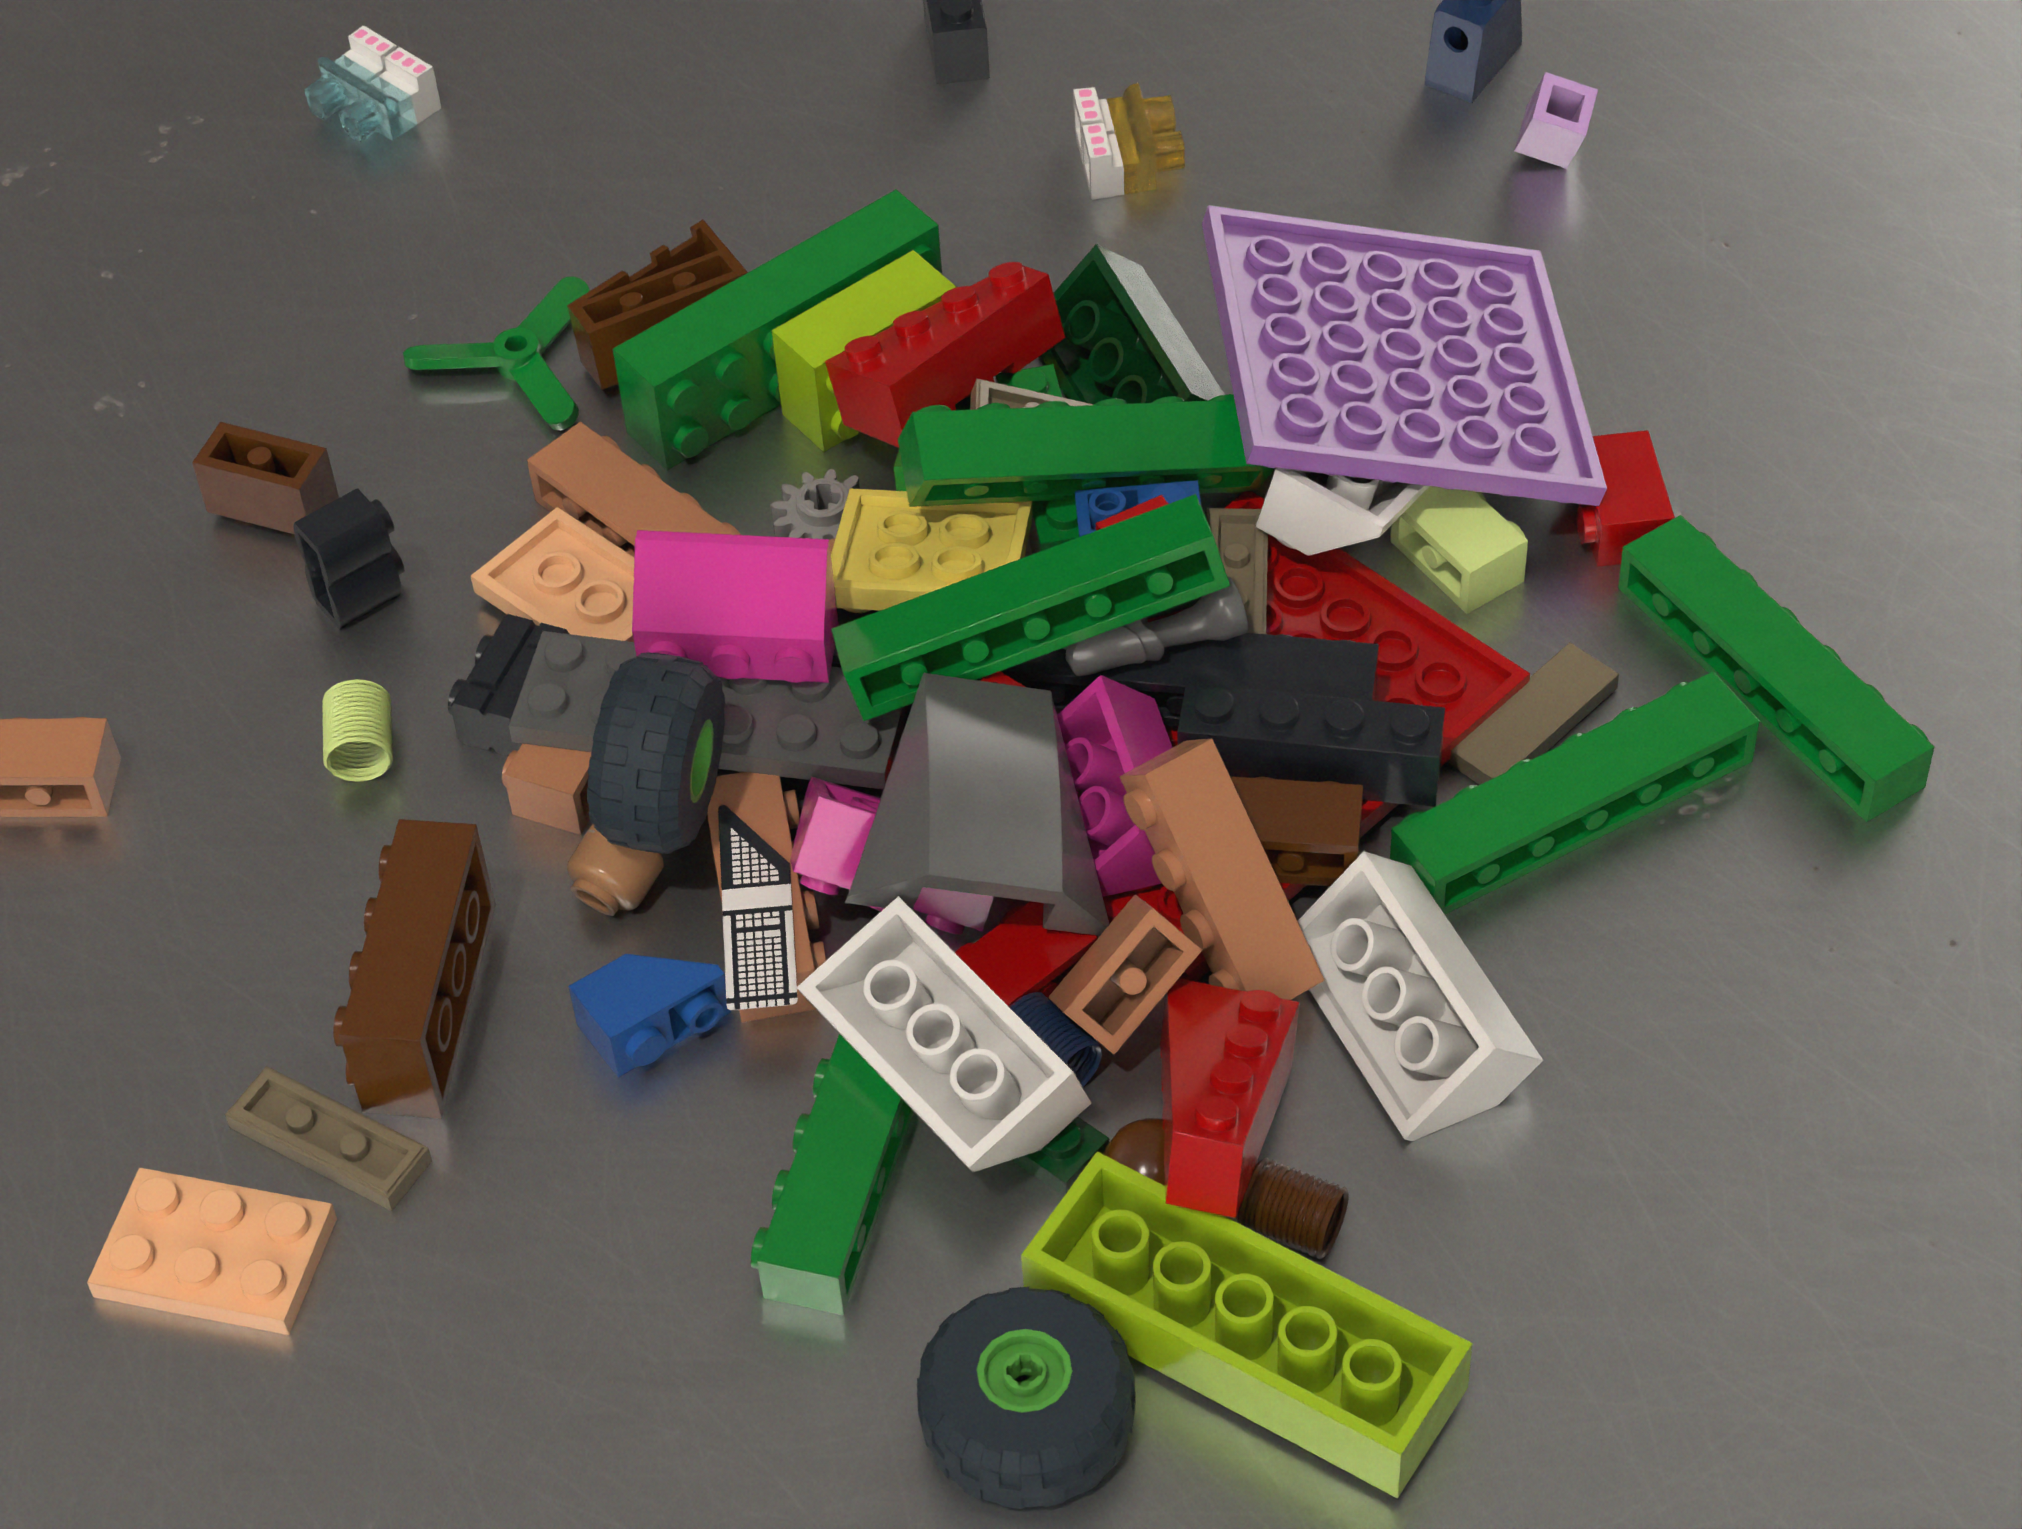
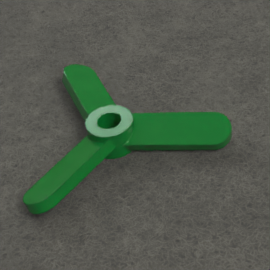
[403,276,590,430]

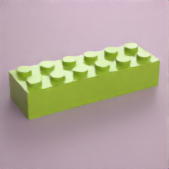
[1021,1151,1473,1499]

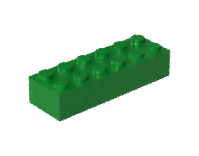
[613,189,942,471]

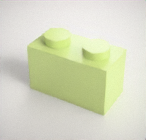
[1390,486,1528,614]

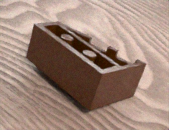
[567,219,748,390]

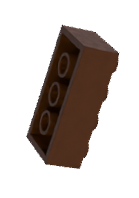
[333,819,496,1119]

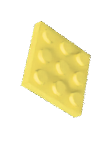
[831,488,1032,613]

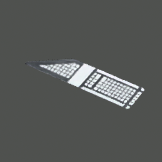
[718,805,798,1010]

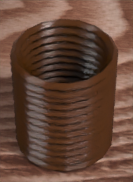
[1237,1157,1349,1260]

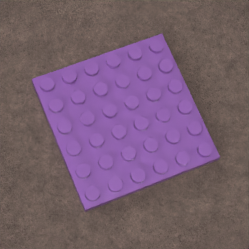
[1202,205,1607,506]

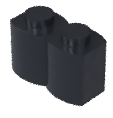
[293,488,405,629]

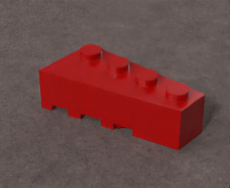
[825,262,1065,448]
[1160,978,1300,1218]

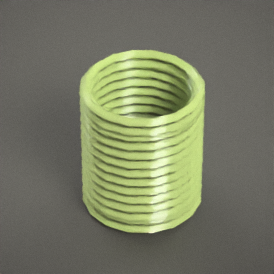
[322,679,393,782]

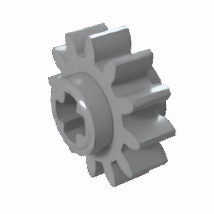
[771,469,860,539]

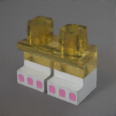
[1073,82,1185,200]

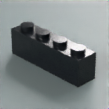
[1177,683,1445,807]

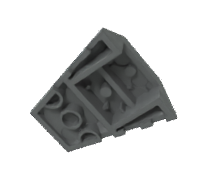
[845,673,1109,936]

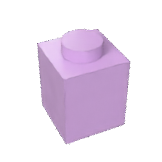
[1514,72,1598,169]

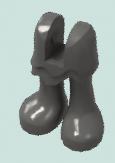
[1063,577,1248,676]

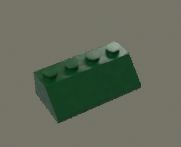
[1041,244,1225,404]

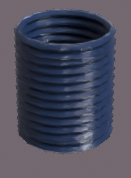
[1009,992,1102,1087]

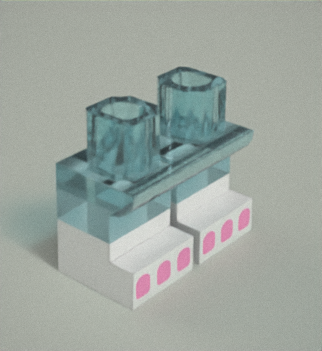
[305,25,441,143]

